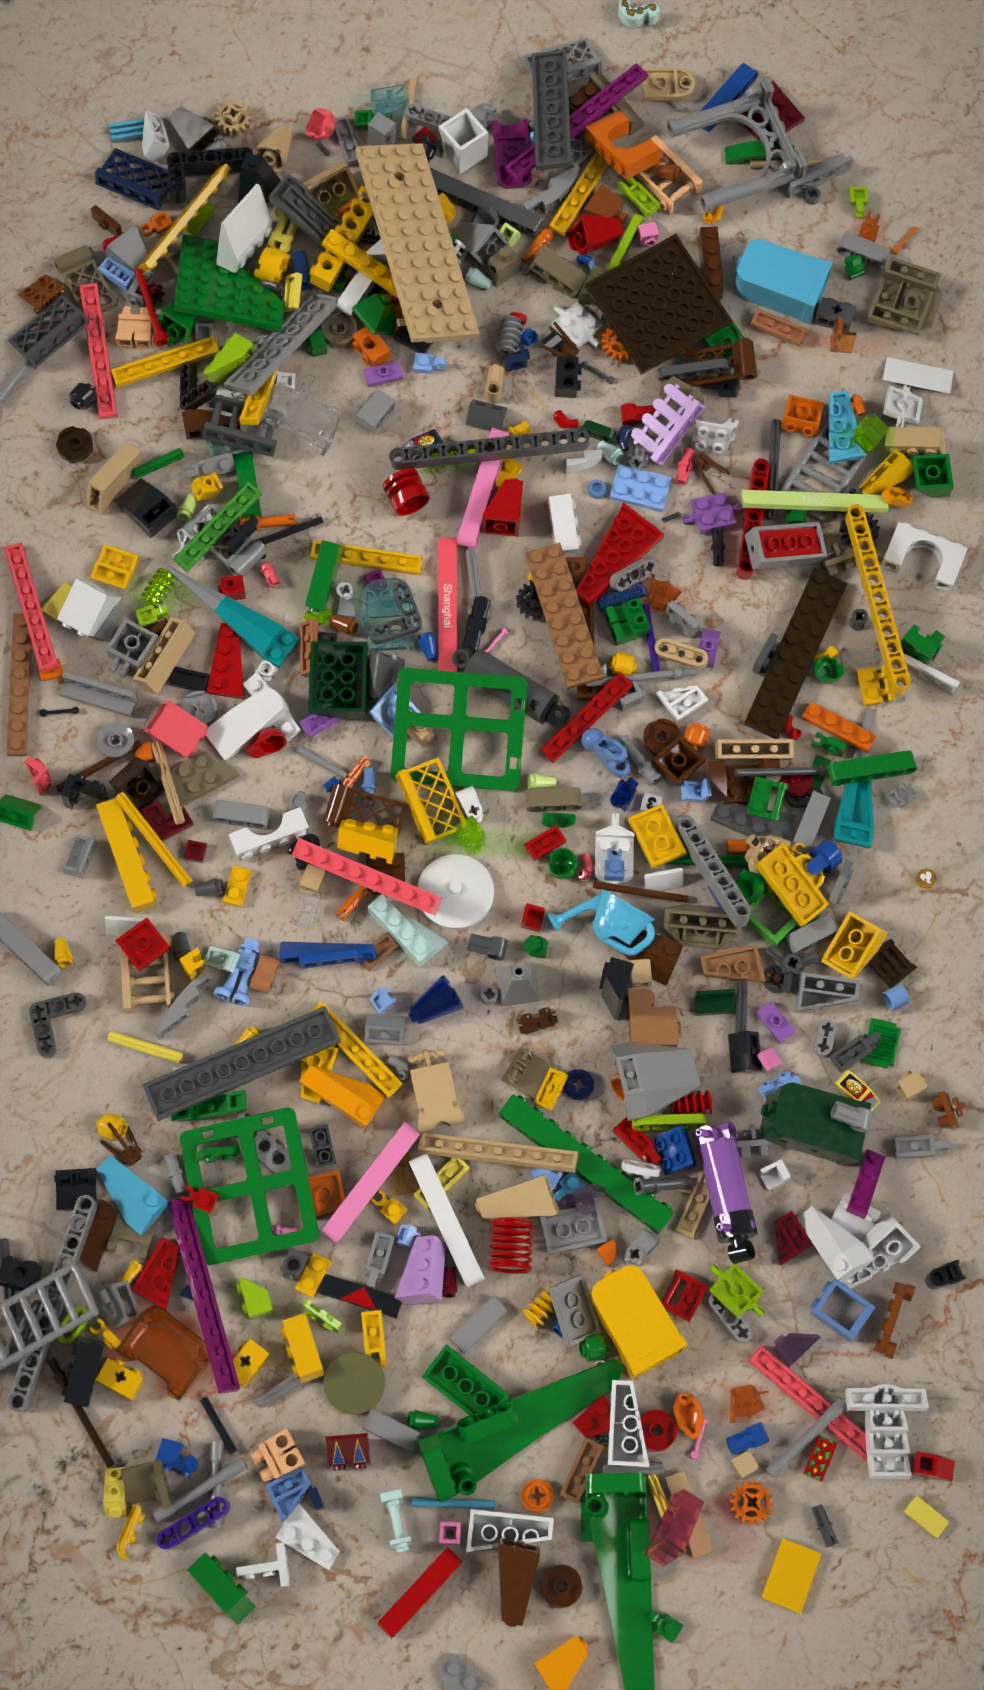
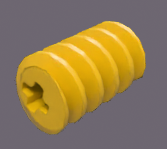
[523,1286,556,1331]

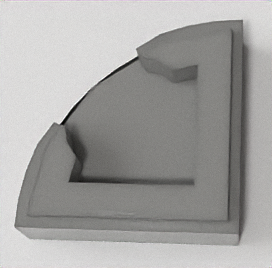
[337,597,356,618]

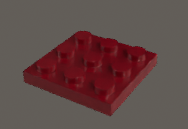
[740,81,805,141]

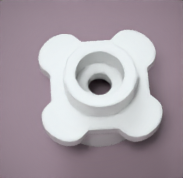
[255,660,277,681]

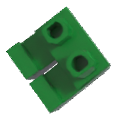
[604,598,651,646]
[900,624,945,665]

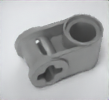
[624,1228,660,1267]

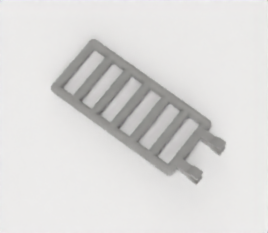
[779,394,883,521]
[0,1262,99,1370]

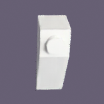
[142,110,170,163]

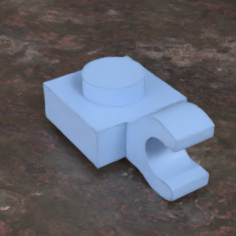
[414,353,446,374]

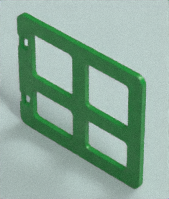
[391,668,527,791]
[180,1107,320,1265]

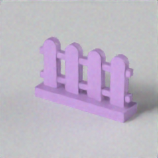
[631,383,706,465]

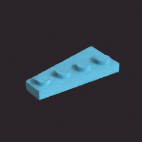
[829,390,865,464]

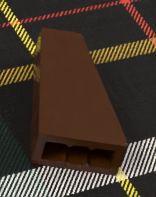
[498,1538,540,1627]

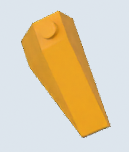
[298,1065,385,1128]

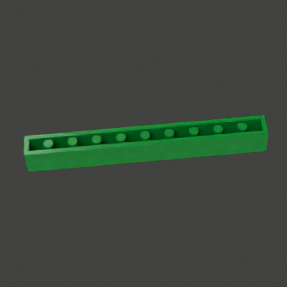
[498,1094,674,1235]

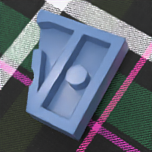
[265,1466,312,1522]

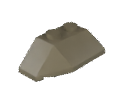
[663,904,742,949]

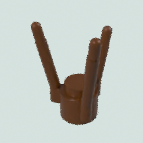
[541,322,580,357]
[694,452,730,495]
[100,1122,143,1166]

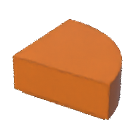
[134,741,154,762]
[596,1239,616,1267]

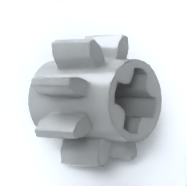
[626,446,650,469]

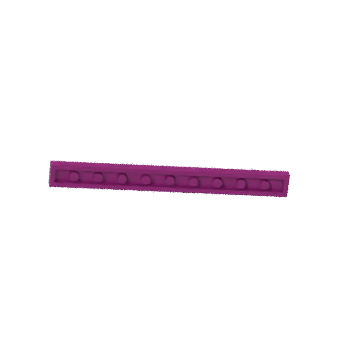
[505,63,648,182]
[168,1199,240,1394]

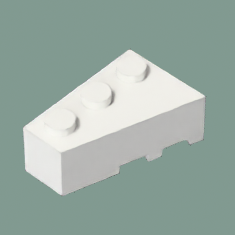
[545,494,581,552]

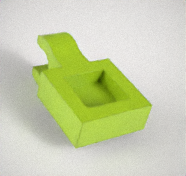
[849,187,869,218]
[135,604,171,628]

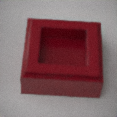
[184,840,207,863]

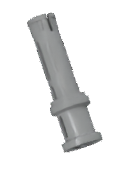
[618,735,663,787]

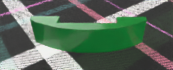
[725,141,795,165]
[234,452,262,518]
[172,1090,247,1121]

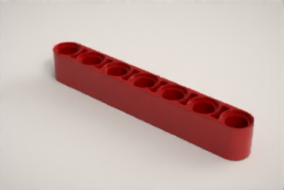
[736,458,770,580]

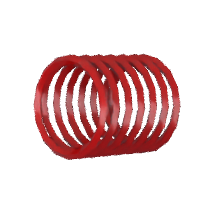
[488,1217,534,1274]

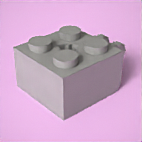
[106,618,158,678]

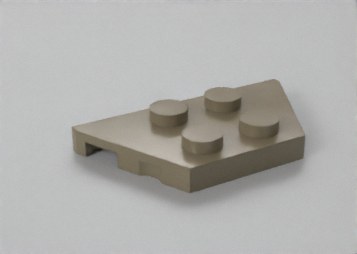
[172,751,239,807]

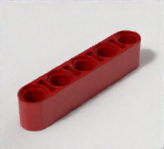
[377,1547,463,1639]

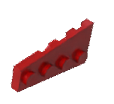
[207,623,244,700]

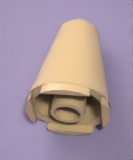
[253,125,293,174]

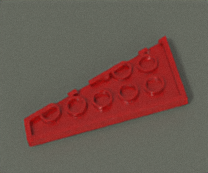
[576,502,664,606]

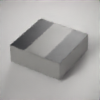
[540,331,566,356]

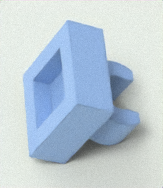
[370,987,396,1015]
[394,1224,421,1247]

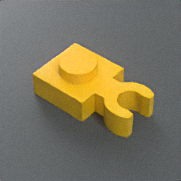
[371,1190,408,1225]

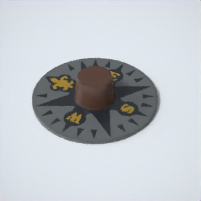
[763,965,784,993]

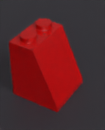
[482,478,523,537]

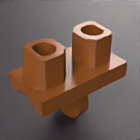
[931,1091,966,1129]

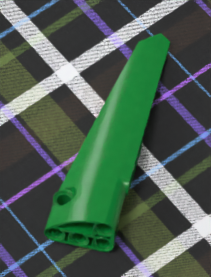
[417,1359,625,1503]
[585,1473,655,1690]

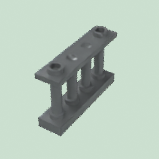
[202,394,283,457]

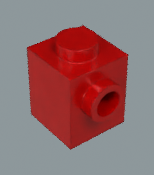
[218,575,246,601]

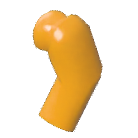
[703,205,724,224]

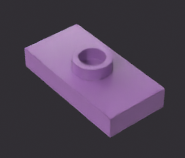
[364,360,403,387]
[696,628,721,668]
[299,714,341,739]
[756,1001,796,1044]

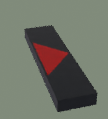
[320,1274,402,1319]

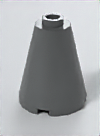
[367,651,406,704]

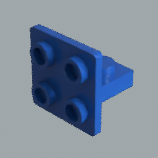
[654,1126,697,1175]

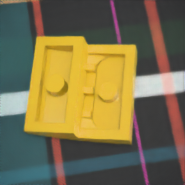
[90,544,140,590]

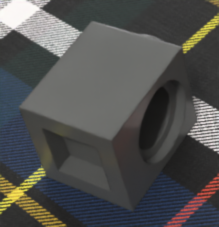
[280,1247,310,1281]

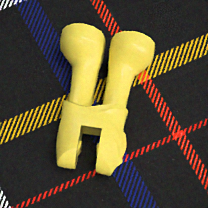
[267,207,299,253]

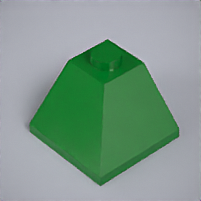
[352,293,395,335]

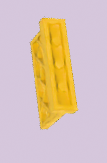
[396,757,468,845]

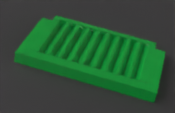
[862,1018,901,1069]

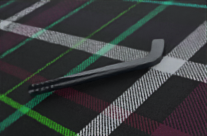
[234,516,324,545]

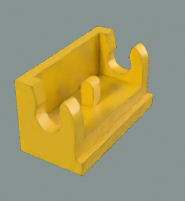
[179,947,207,982]

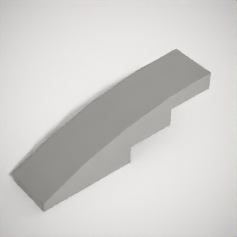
[789,791,831,858]
[155,970,212,1040]

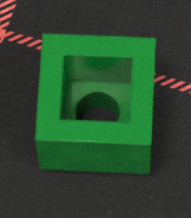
[306,330,327,357]

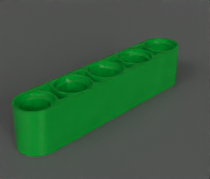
[826,750,918,786]

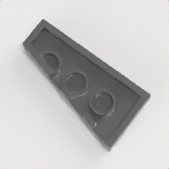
[710,801,795,839]

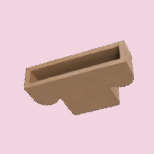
[627,988,681,1047]

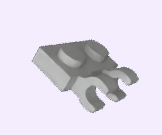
[666,600,700,637]

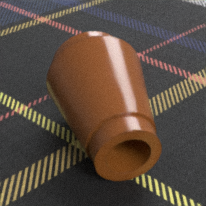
[654,164,681,182]
[329,614,359,635]

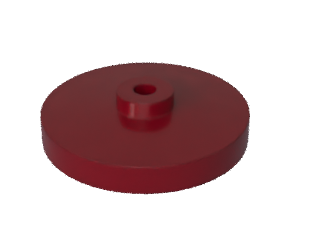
[779,775,813,796]

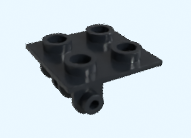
[54,1168,97,1210]

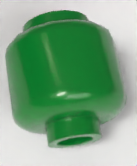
[579,1333,610,1362]

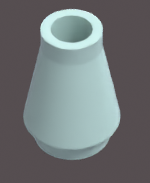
[465,267,492,290]
[597,440,624,465]

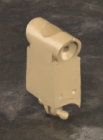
[408,1049,466,1133]

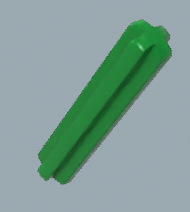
[132,448,184,479]

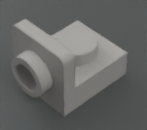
[127,277,146,307]
[619,681,645,712]

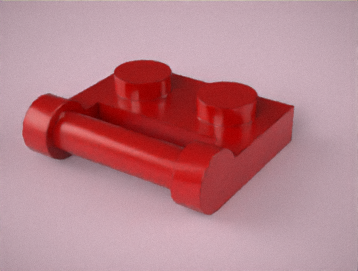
[660,1269,708,1323]

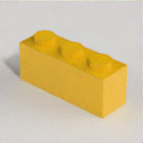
[280,1313,325,1383]

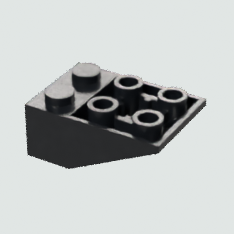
[114,478,178,538]

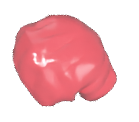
[306,108,336,141]

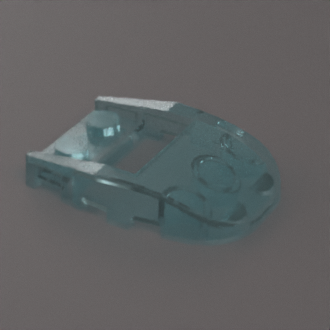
[361,578,415,652]

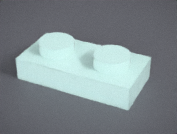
[204,946,241,973]

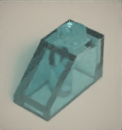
[371,84,409,116]

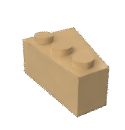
[885,427,947,459]

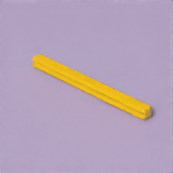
[115,792,192,887]

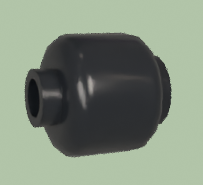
[69,383,96,410]

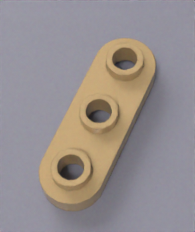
[655,638,709,669]

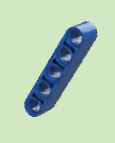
[700,63,758,132]

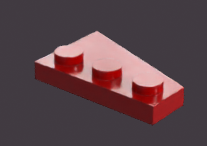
[131,1237,180,1311]

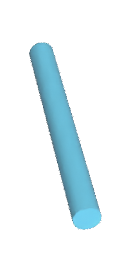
[412,1498,495,1509]

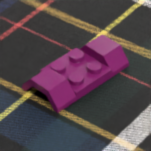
[492,119,532,189]

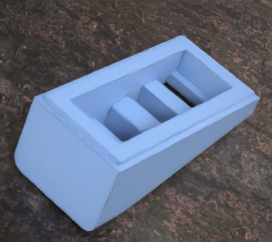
[97,256,136,292]

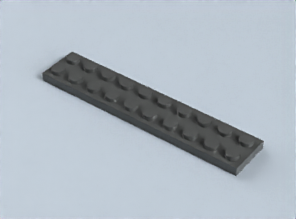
[142,1006,341,1121]

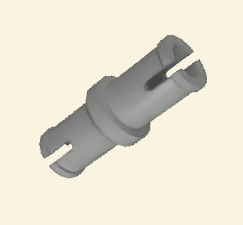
[163,1153,187,1195]

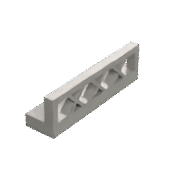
[782,153,853,198]
[60,672,138,717]

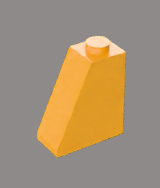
[534,1635,589,1690]

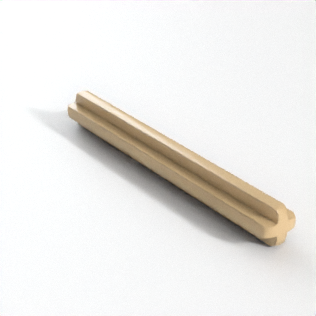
[151,741,185,825]

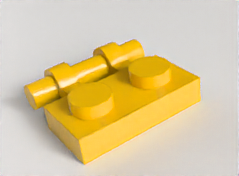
[856,665,896,707]

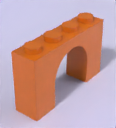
[584,110,661,180]

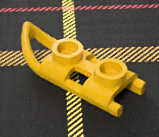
[117,1504,145,1562]

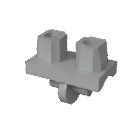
[736,1124,773,1157]

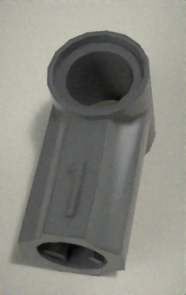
[467,933,508,961]

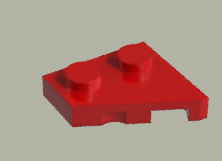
[572,1395,611,1438]

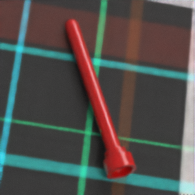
[135,268,169,346]

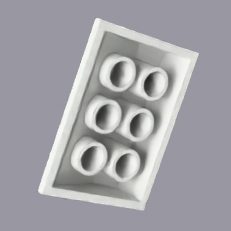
[216,184,272,273]

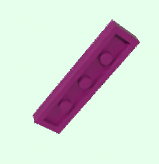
[846,1149,885,1219]

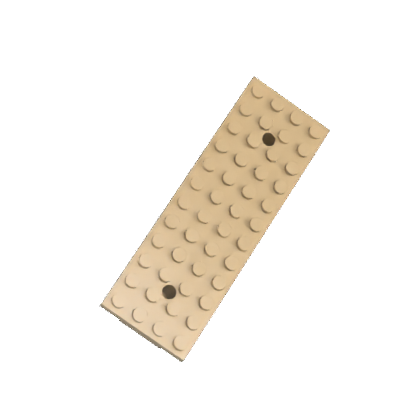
[355,143,480,343]

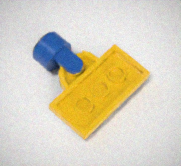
[755,840,842,927]

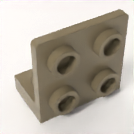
[121,1460,172,1510]

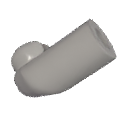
[387,1055,410,1081]

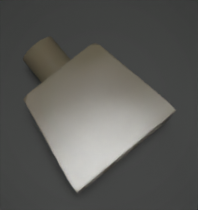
[485,245,523,287]

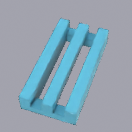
[109,118,144,142]

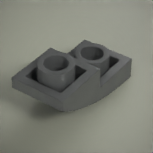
[308,1124,336,1168]

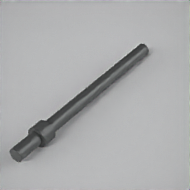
[734,765,828,776]

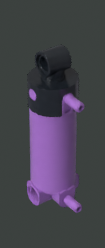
[693,1121,758,1264]

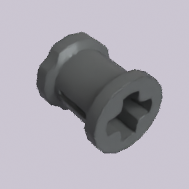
[849,609,868,631]

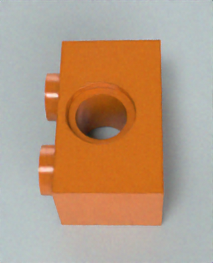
[352,327,391,367]

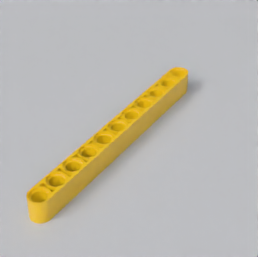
[845,504,910,696]

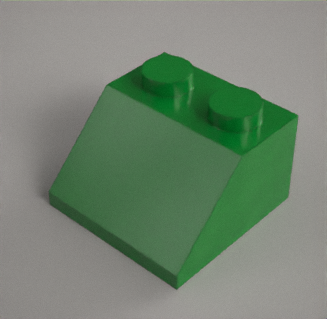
[912,454,954,498]

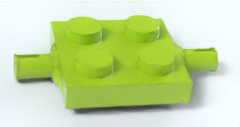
[709,1263,765,1318]

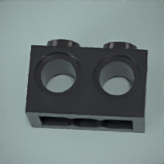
[555,356,582,398]

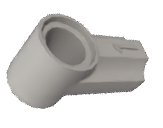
[831,1101,873,1133]

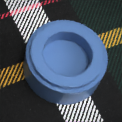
[588,480,606,499]

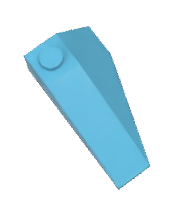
[96,1155,169,1236]

